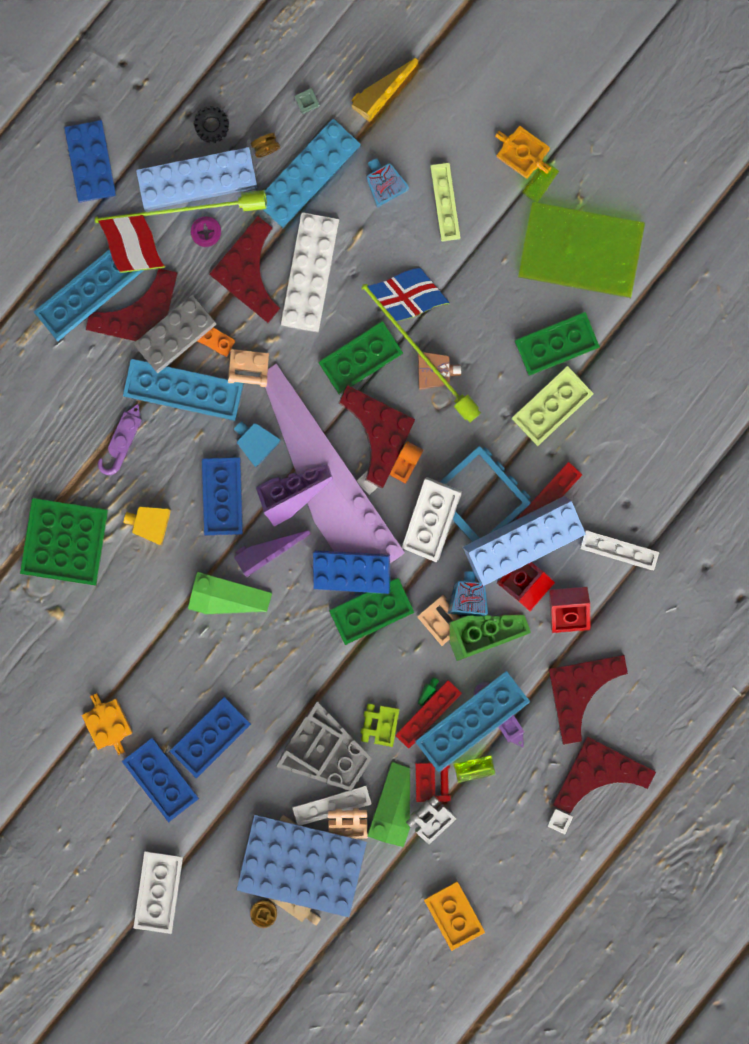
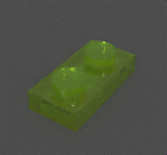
[522,161,559,203]
[454,756,496,783]

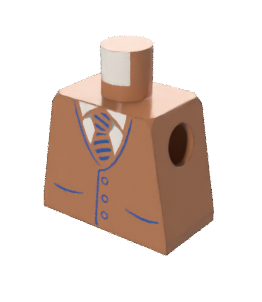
[418,352,461,390]

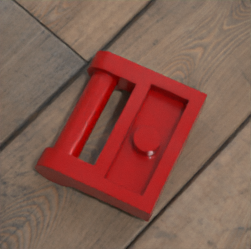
[415,763,451,802]

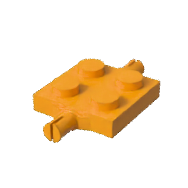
[495,126,551,179]
[81,693,133,755]

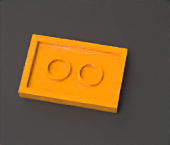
[424,881,485,951]

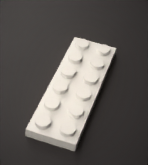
[281,213,339,332]

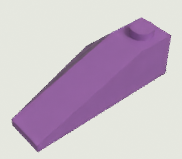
[256,464,333,526]
[234,530,311,577]

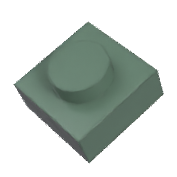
[294,88,320,115]

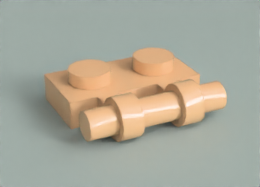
[328,808,367,839]

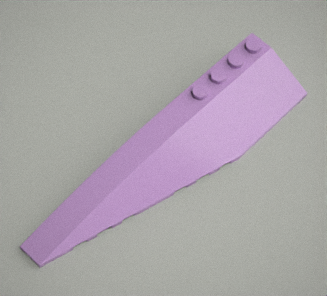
[265,364,405,563]

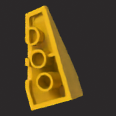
[351,58,418,122]

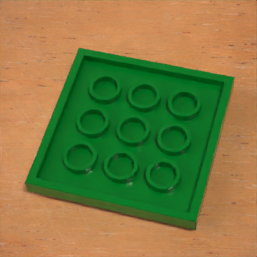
[20,498,109,586]

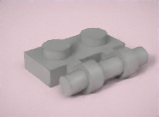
[406,796,457,844]

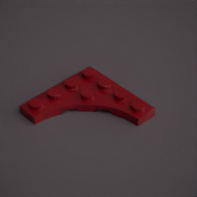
[209,216,280,324]
[86,268,178,342]
[338,385,415,489]
[549,655,628,745]
[552,736,656,814]

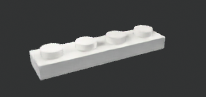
[580,530,659,571]
[293,786,372,825]

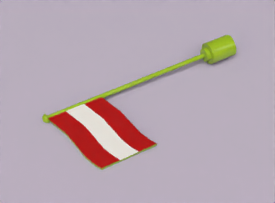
[94,190,267,273]

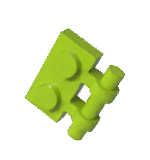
[360,703,399,747]

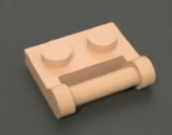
[228,349,269,387]
[417,595,461,646]

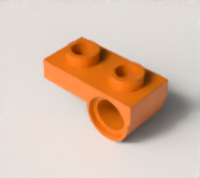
[197,327,236,357]
[390,441,424,484]

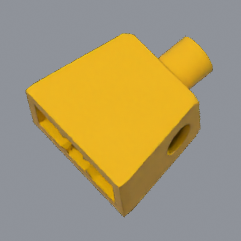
[123,507,171,545]

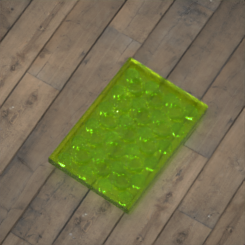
[518,202,645,299]

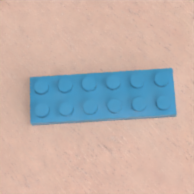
[262,119,361,228]
[34,249,144,341]
[123,359,244,421]
[415,671,530,772]

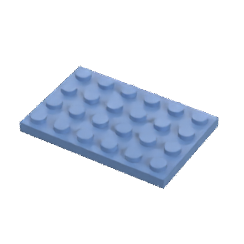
[237,815,367,917]

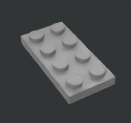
[134,295,217,373]

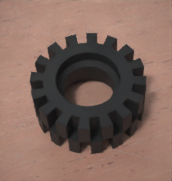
[194,106,229,143]

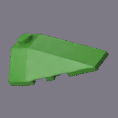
[188,572,272,614]
[450,615,531,661]
[367,762,410,847]

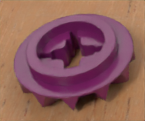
[191,216,221,247]

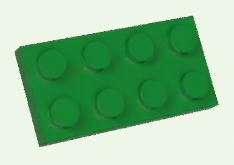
[514,312,600,376]
[318,321,403,395]
[329,578,415,645]

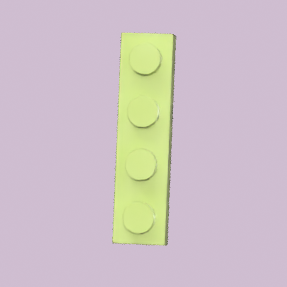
[430,163,460,242]

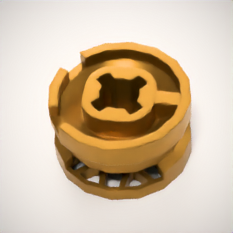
[250,133,281,158]
[250,899,277,928]

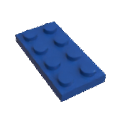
[64,120,116,203]
[202,458,243,536]
[313,550,390,594]
[170,697,251,779]
[122,738,199,823]

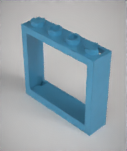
[440,446,531,542]

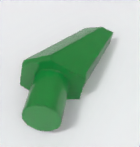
[418,677,439,706]

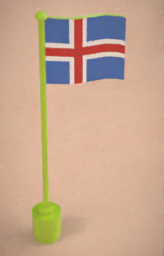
[361,268,481,423]

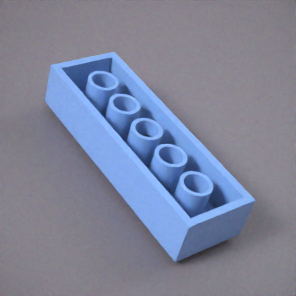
[136,147,258,211]
[463,496,586,586]

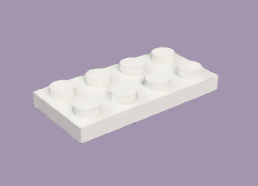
[402,477,462,562]
[133,851,183,934]

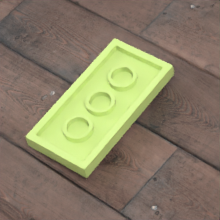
[511,366,593,447]

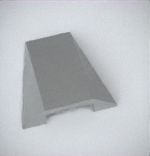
[276,701,372,791]

